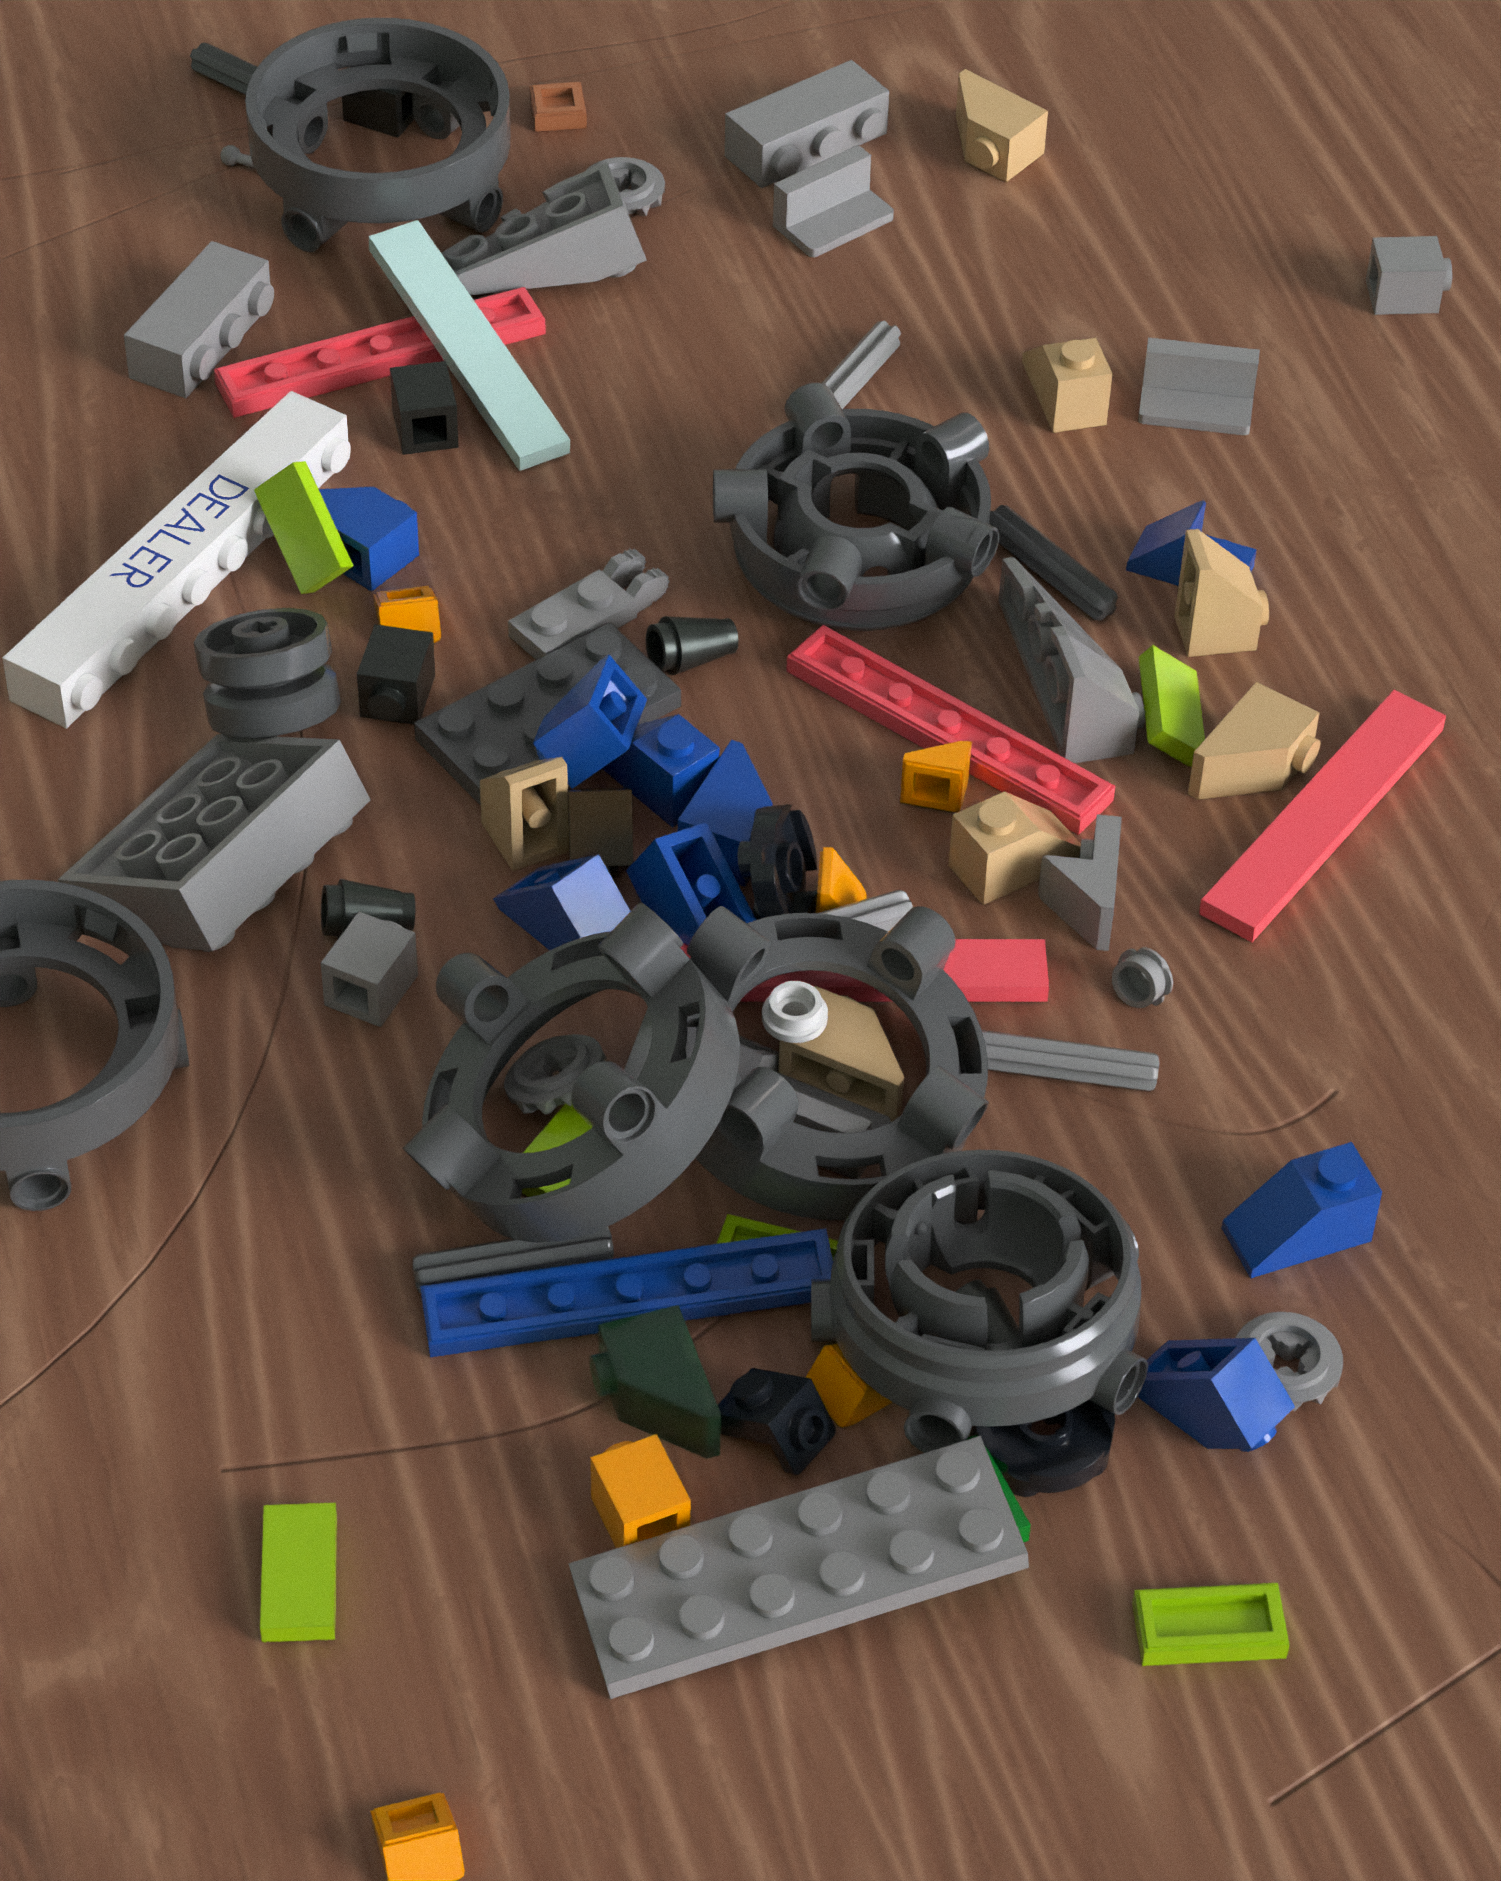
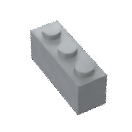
[725,60,889,188]
[124,241,274,398]

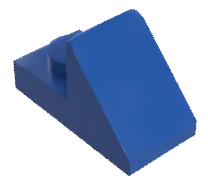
[1126,500,1257,586]

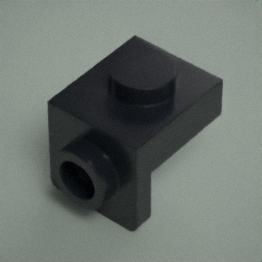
[710,1368,836,1475]

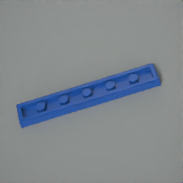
[420,1228,833,1357]

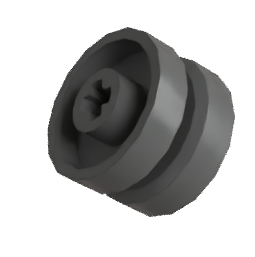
[193,608,341,738]

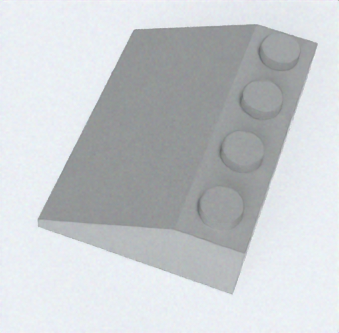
[58,734,371,952]

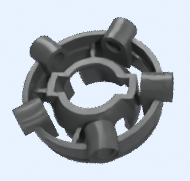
[713,383,999,631]
[811,1150,1148,1453]

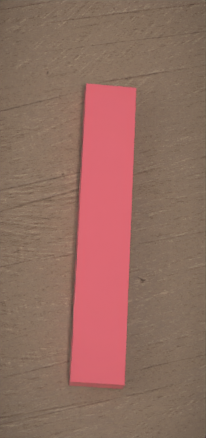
[214,287,546,418]
[786,625,1115,835]
[1199,689,1446,943]
[681,939,1049,1002]

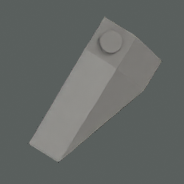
[441,162,647,295]
[999,557,1145,763]

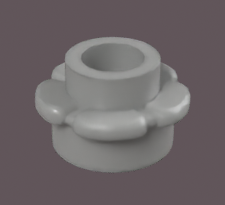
[1112,947,1173,1008]

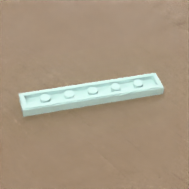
[369,220,570,471]

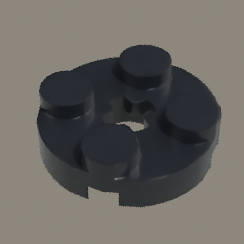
[737,804,817,920]
[973,1400,1115,1497]

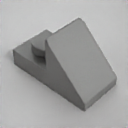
[1038,814,1122,951]

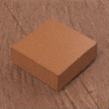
[529,82,587,132]

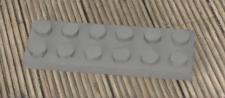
[568,1436,1029,1699]

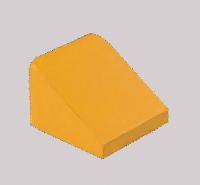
[373,586,441,643]
[900,741,972,813]
[816,847,867,913]
[806,1344,892,1428]
[370,1792,465,1881]

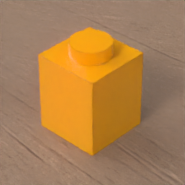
[590,1434,691,1548]

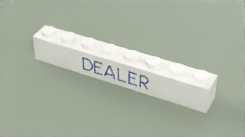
[2,391,351,729]

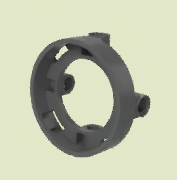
[245,18,511,252]
[0,879,189,1211]
[403,902,740,1243]
[683,906,989,1220]

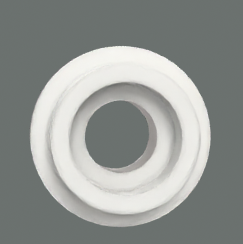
[762,981,828,1043]

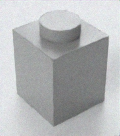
[1366,236,1452,315]
[321,911,418,1027]

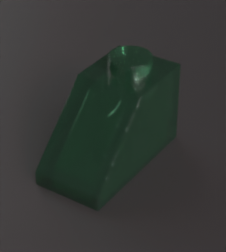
[589,1305,721,1459]

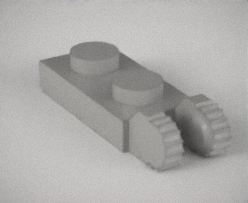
[508,548,670,660]

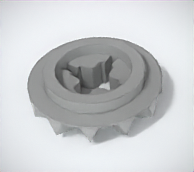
[586,157,665,216]
[504,1034,606,1115]
[1236,1312,1343,1412]

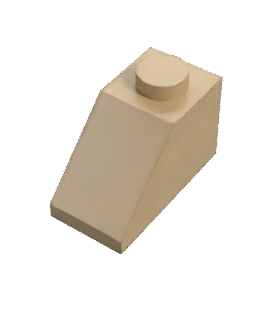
[956,69,1048,182]
[1022,338,1112,433]
[1174,529,1269,657]
[1188,682,1321,800]
[480,757,569,871]
[948,791,1081,905]
[778,986,904,1122]

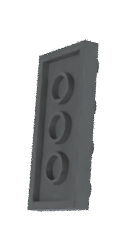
[414,622,681,806]

